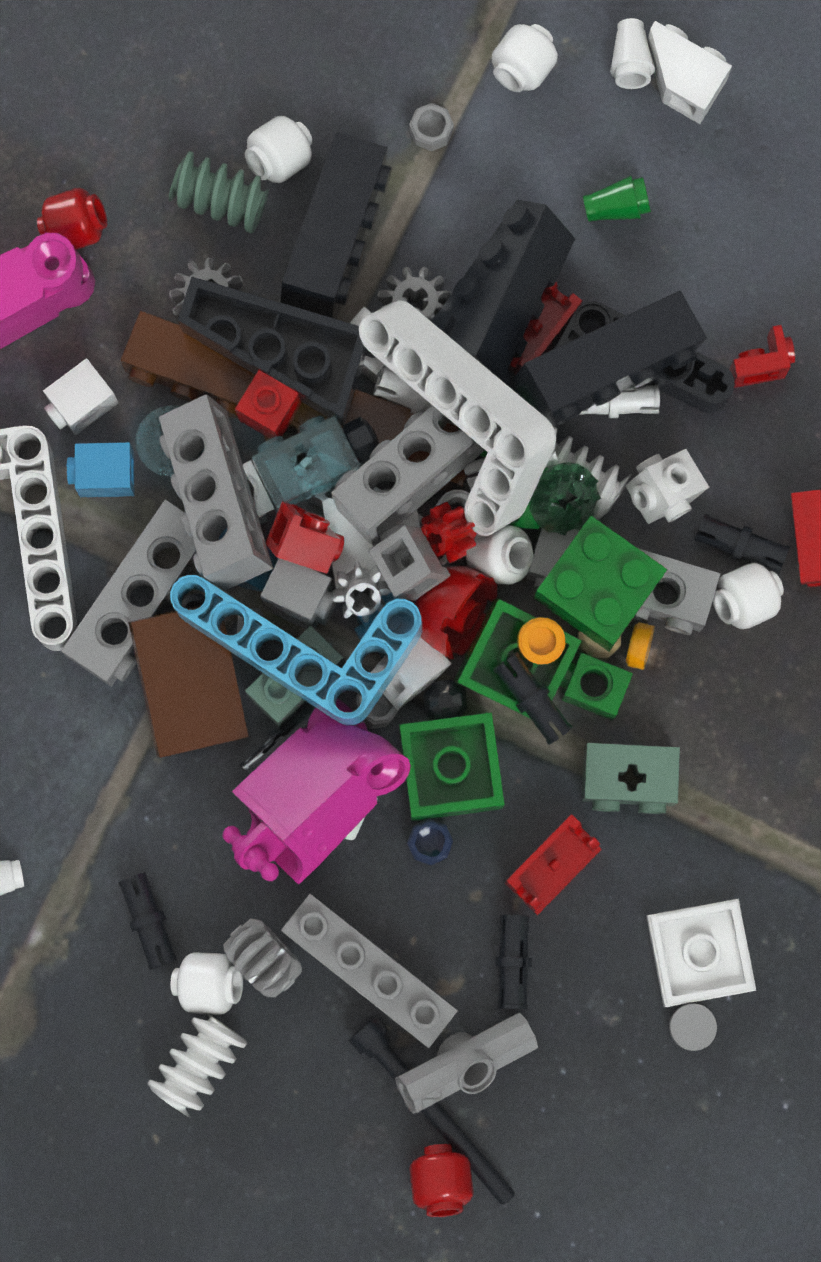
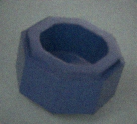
[407,819,453,866]

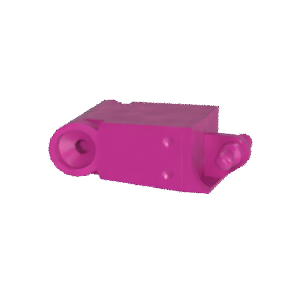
[0,233,95,349]
[222,698,411,885]

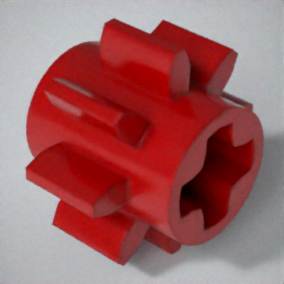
[421,502,477,563]

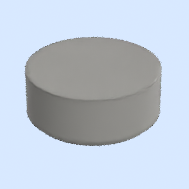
[669,1004,717,1051]

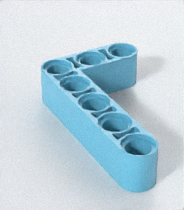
[170,575,422,725]

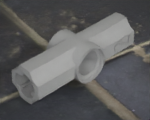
[395,1013,538,1114]

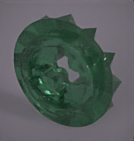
[529,462,602,536]

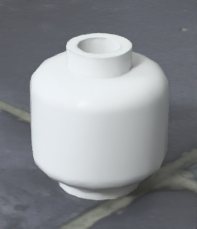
[492,24,558,92]
[245,116,313,183]
[466,525,534,585]
[713,563,784,629]
[171,952,243,1015]

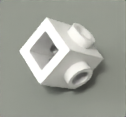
[625,449,709,524]

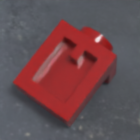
[729,325,795,388]

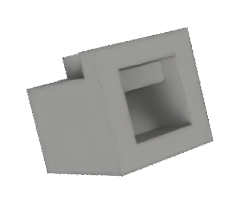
[369,524,451,601]

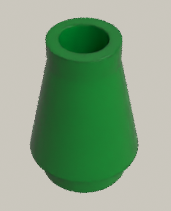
[583,175,651,222]

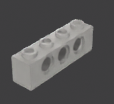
[159,394,273,591]
[331,405,485,547]
[61,500,197,687]
[526,520,721,635]
[281,894,458,1048]

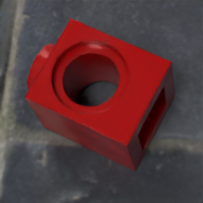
[235,370,301,443]

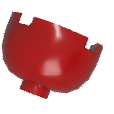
[411,566,497,659]

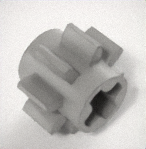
[332,561,391,623]

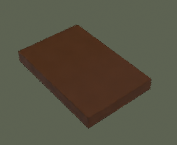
[128,606,249,758]

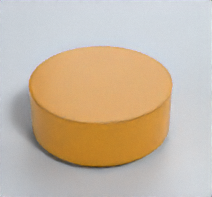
[517,617,565,664]
[626,622,655,670]

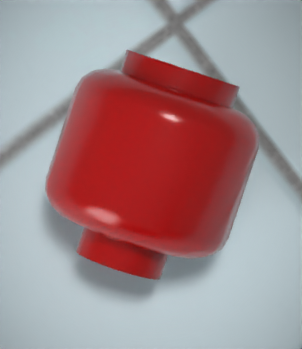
[37,188,107,250]
[409,1144,474,1217]

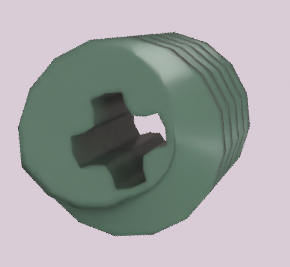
[169,151,269,233]

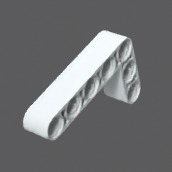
[359,300,556,536]
[0,426,78,651]

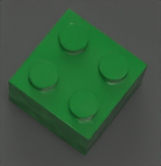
[534,516,668,652]
[453,599,582,719]
[399,712,505,821]

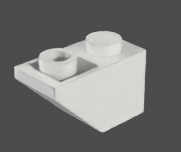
[647,21,732,124]

